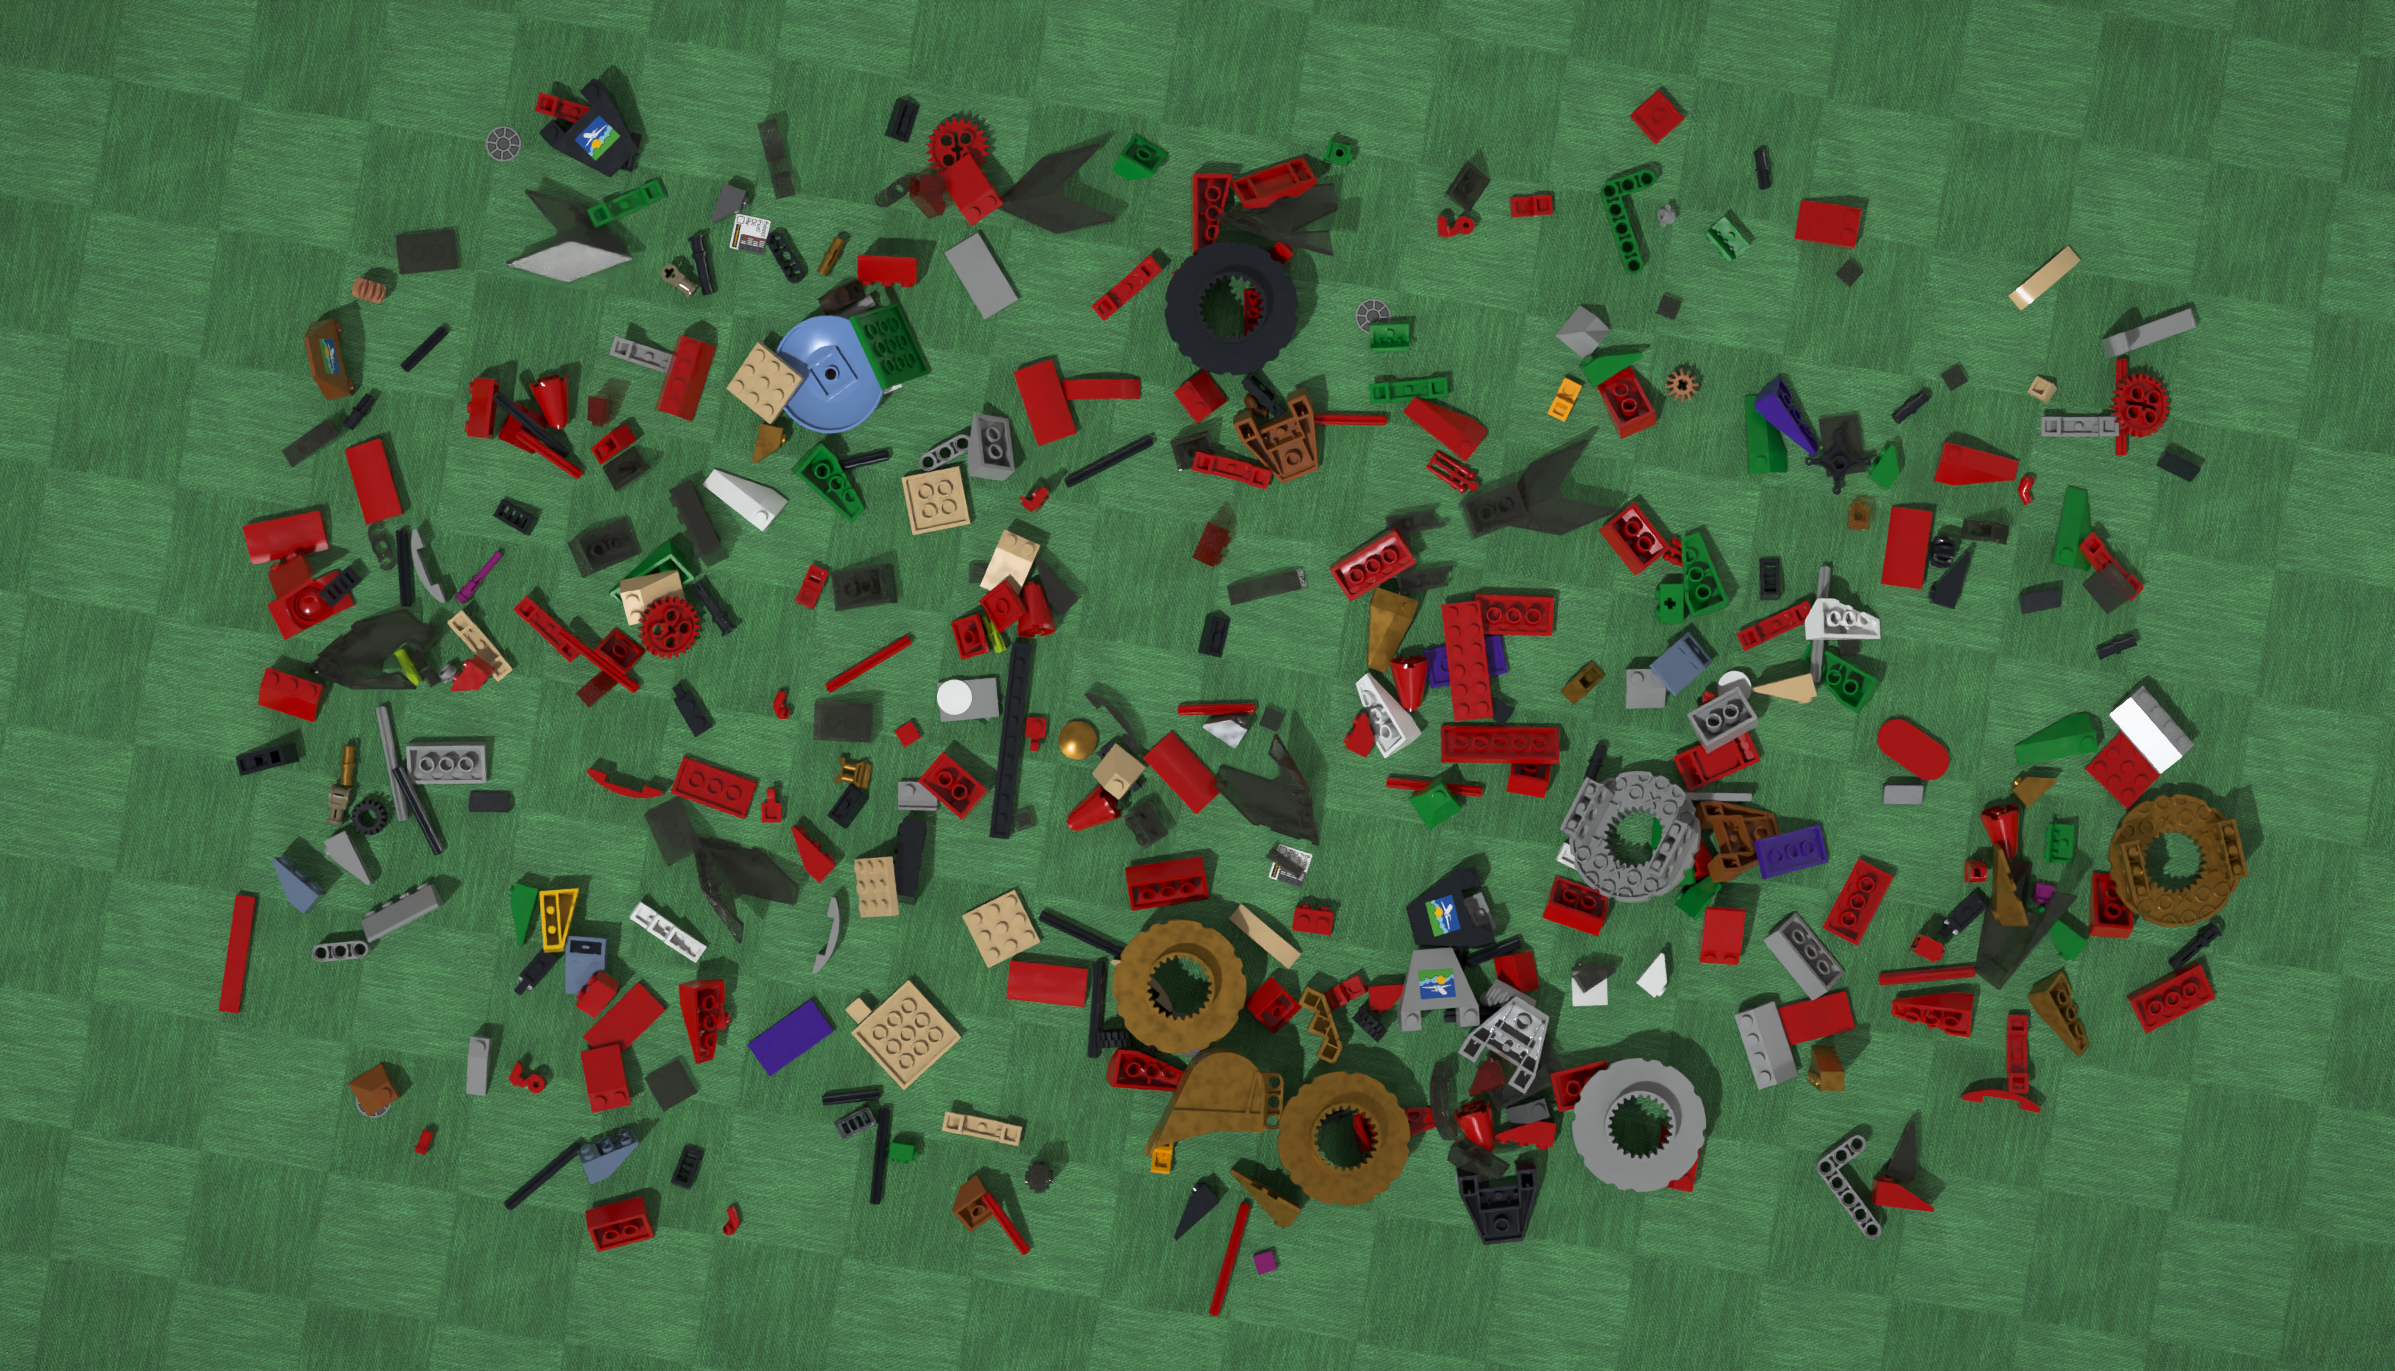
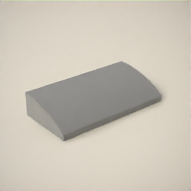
[406,742,487,784]

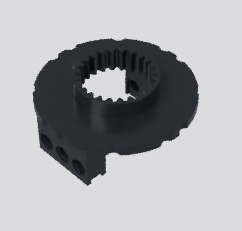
[1165,242,1298,376]

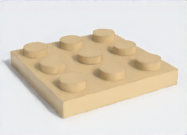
[726,342,805,424]
[901,466,971,535]
[854,856,899,918]
[962,889,1041,968]

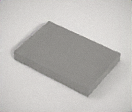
[937,678,999,722]

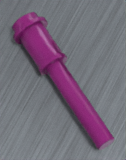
[455,551,503,604]

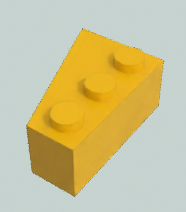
[539,888,579,953]

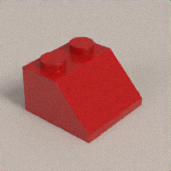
[1173,370,1228,424]
[1506,763,1551,799]
[1244,976,1302,1034]

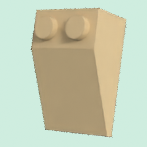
[980,529,1040,596]
[620,570,686,625]
[1751,673,1817,704]

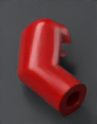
[2017,475,2035,505]
[772,690,790,720]

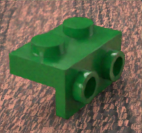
[1705,215,1751,263]
[1369,321,1410,354]
[2043,823,2076,864]

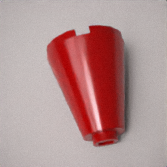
[529,374,569,429]
[1017,582,1056,637]
[1390,656,1429,711]
[1066,784,1122,832]
[1980,804,2019,860]
[1453,1100,1495,1157]

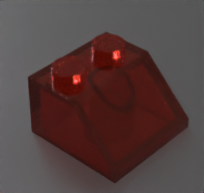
[1192,522,1231,568]
[1468,1058,1507,1097]

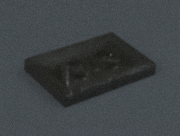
[395,229,459,275]
[1818,414,1866,477]
[644,797,703,866]

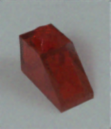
[587,396,613,427]
[576,671,619,708]

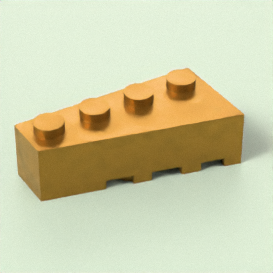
[1807,1046,1845,1092]

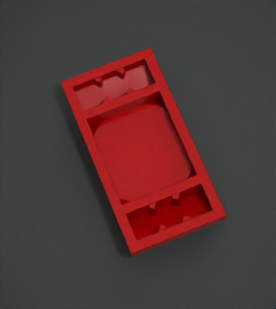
[1230,157,1317,208]
[267,570,355,640]
[1673,732,1761,792]

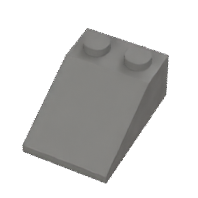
[967,413,1015,481]

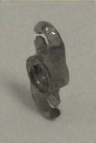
[875,174,919,208]
[367,523,395,571]

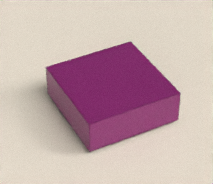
[2032,882,2056,906]
[1253,1250,1277,1275]

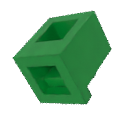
[1323,140,1354,167]
[888,1141,918,1164]

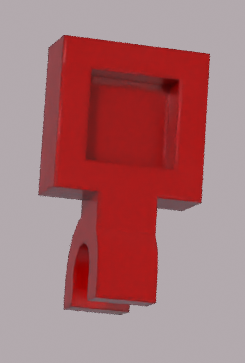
[1025,717,1046,752]
[761,788,782,823]

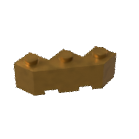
[1298,985,1343,1065]

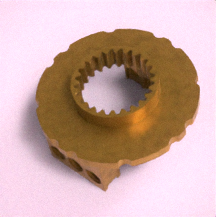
[2108,794,2249,928]
[1112,919,1246,1054]
[1277,1071,1410,1206]

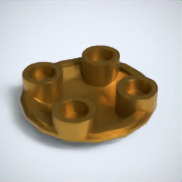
[1058,721,1097,760]

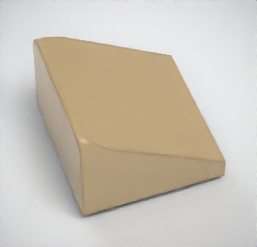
[2027,376,2057,404]
[845,996,873,1024]

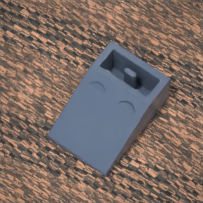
[1650,632,1713,696]
[272,856,325,914]
[565,935,609,994]
[577,1129,639,1184]

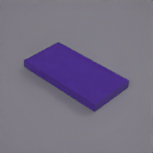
[1423,635,1508,689]
[1754,824,1828,879]
[748,999,834,1076]

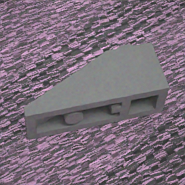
[323,830,374,885]
[466,1035,493,1096]

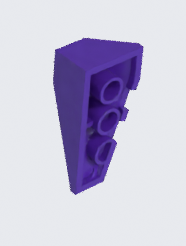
[1754,376,1819,456]

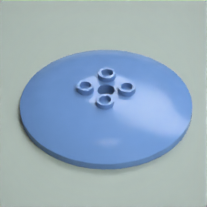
[775,315,885,433]

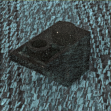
[818,280,866,315]

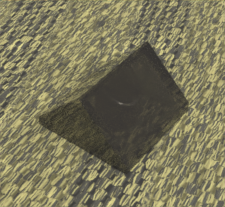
[1444,161,1491,212]
[1170,430,1214,471]
[602,445,651,492]

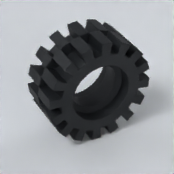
[350,800,388,835]
[1352,1007,1388,1043]
[1097,1029,1133,1048]

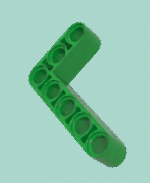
[1600,170,1656,275]

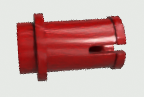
[414,1129,434,1155]

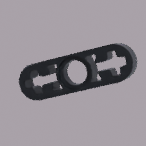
[766,231,804,284]

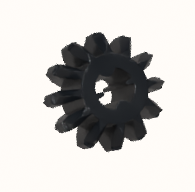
[1929,535,1955,568]

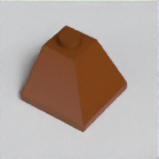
[348,1063,402,1117]
[952,1175,994,1233]

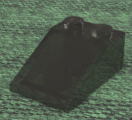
[1458,481,1529,540]
[567,518,641,578]
[831,564,898,611]
[813,701,874,743]

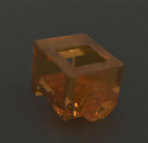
[1847,502,1870,530]

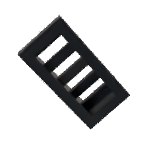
[493,499,539,536]
[1759,559,1780,600]
[318,566,362,608]
[834,1105,878,1140]
[671,1146,703,1190]

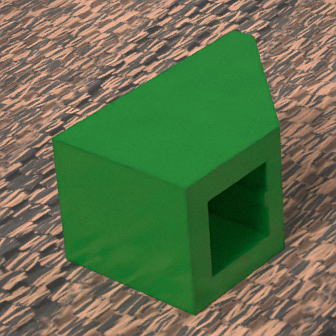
[1867,444,1900,490]

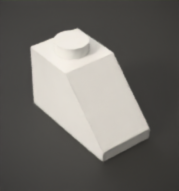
[1635,952,1667,998]

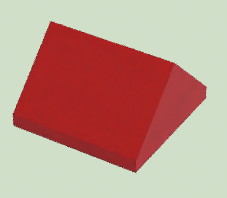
[498,402,548,454]
[951,614,990,660]
[593,628,645,675]
[1494,950,1539,993]

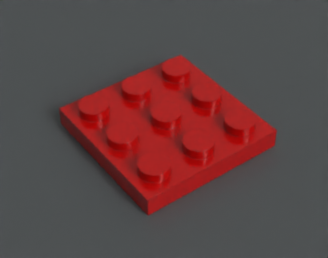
[2084,730,2164,809]

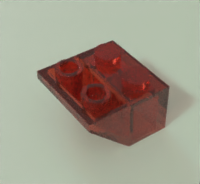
[909,175,946,219]

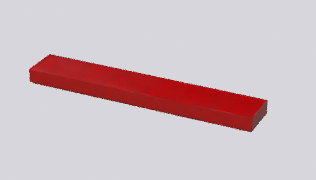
[219,894,256,1014]

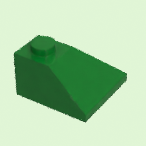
[1112,134,1168,180]
[1408,777,1462,830]

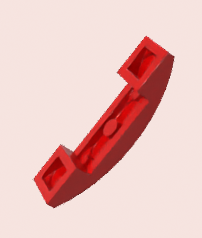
[535,92,591,124]
[1091,255,1163,321]
[1062,379,1140,400]
[1191,451,1272,490]
[2079,532,2144,601]
[513,595,580,663]
[1736,601,1811,651]
[587,768,665,798]
[2006,1015,2029,1093]
[1960,1088,2041,1113]

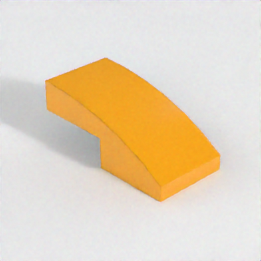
[1547,377,1582,422]
[1150,1143,1173,1174]

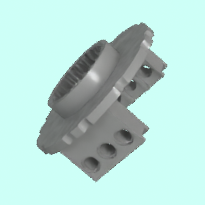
[1560,771,1701,903]
[1572,1057,1706,1192]

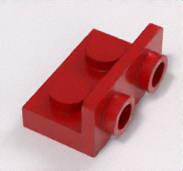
[1019,486,1051,513]
[1292,904,1334,936]

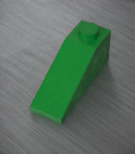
[1578,349,1643,387]
[509,882,540,946]
[2036,906,2088,961]

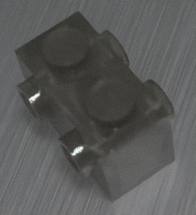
[1123,801,1169,849]
[1025,1161,1054,1193]

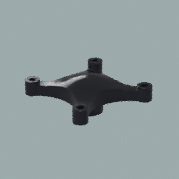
[1804,428,1871,495]

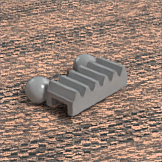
[1479,979,1537,1007]

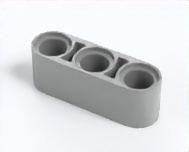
[919,435,970,472]
[312,940,371,962]

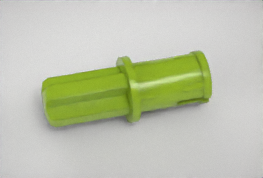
[981,616,1006,653]
[394,648,422,687]

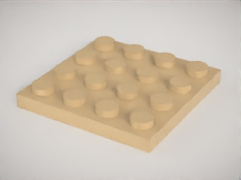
[851,980,962,1090]

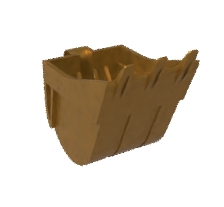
[1143,1047,1284,1158]

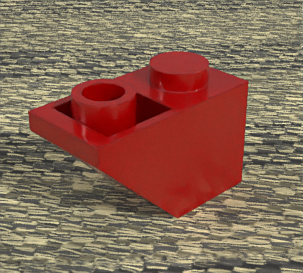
[1268,240,1294,266]
[450,655,495,692]
[1343,713,1375,758]

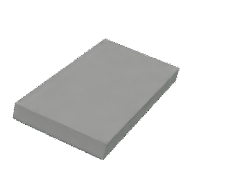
[945,233,1018,320]

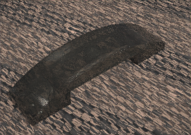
[757,119,795,200]
[1227,569,1307,606]
[1084,692,1138,754]
[1430,1062,1458,1141]

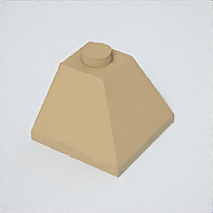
[1092,743,1146,800]

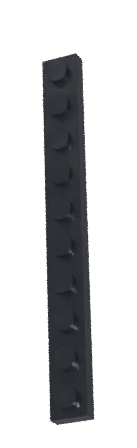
[989,643,1032,839]

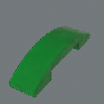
[587,179,665,228]
[1369,377,1448,404]

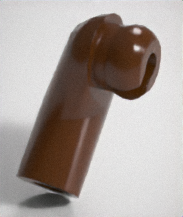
[1244,392,1268,418]

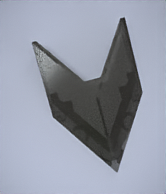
[997,143,1115,234]
[1215,183,1338,257]
[506,189,634,283]
[1491,440,1617,536]
[303,608,423,690]
[1213,733,1319,846]
[690,833,799,944]

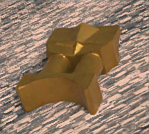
[833,757,872,789]

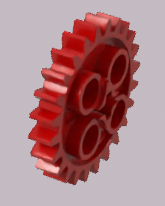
[926,118,989,174]
[2109,374,2170,437]
[637,595,701,659]

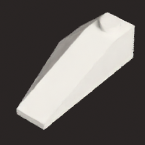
[703,469,789,532]
[1805,598,1880,640]
[1356,673,1422,758]

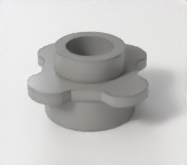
[1658,204,1676,227]
[438,664,457,684]

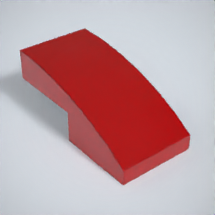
[1510,195,1553,218]
[795,564,829,610]
[1324,974,1369,1011]

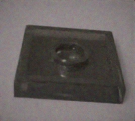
[2082,563,2137,614]
[644,1058,698,1112]

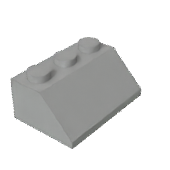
[1687,686,1759,754]

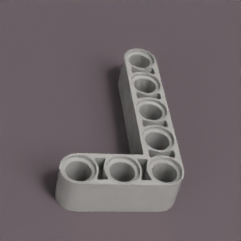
[2101,308,2198,359]
[1815,1134,1881,1239]

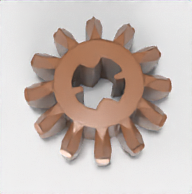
[351,277,386,304]
[1665,369,1699,402]

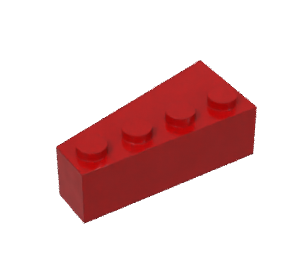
[1191,174,1232,255]

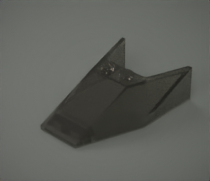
[1975,859,2077,990]

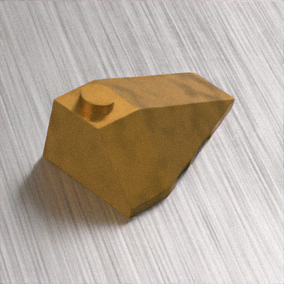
[1367,587,1418,673]
[1991,842,2029,926]
[2027,971,2089,1057]
[1230,1168,1301,1228]

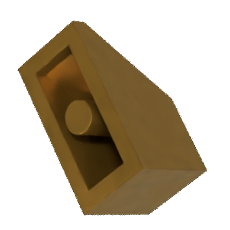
[752,424,787,463]
[1560,661,1605,705]
[2009,777,2057,807]

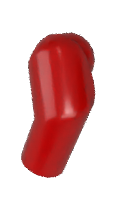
[722,1206,741,1235]

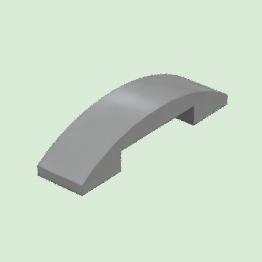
[609,336,672,373]
[2041,417,2119,437]
[411,529,448,603]
[812,896,841,974]

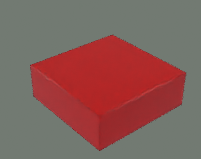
[894,721,921,748]

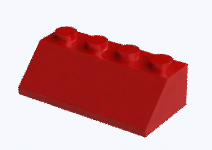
[655,335,716,421]
[1125,856,1209,911]

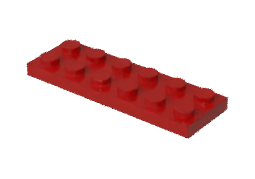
[1441,600,1494,721]
[1440,726,1559,764]

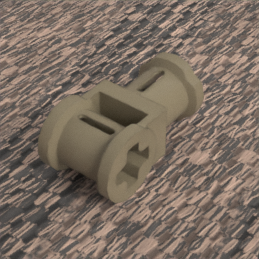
[661,264,699,299]
[326,784,352,825]

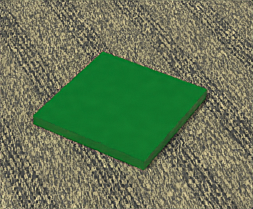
[849,303,930,390]

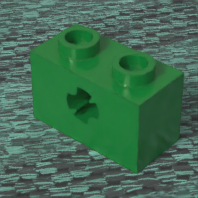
[1655,584,1684,623]

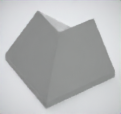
[1555,306,1610,359]

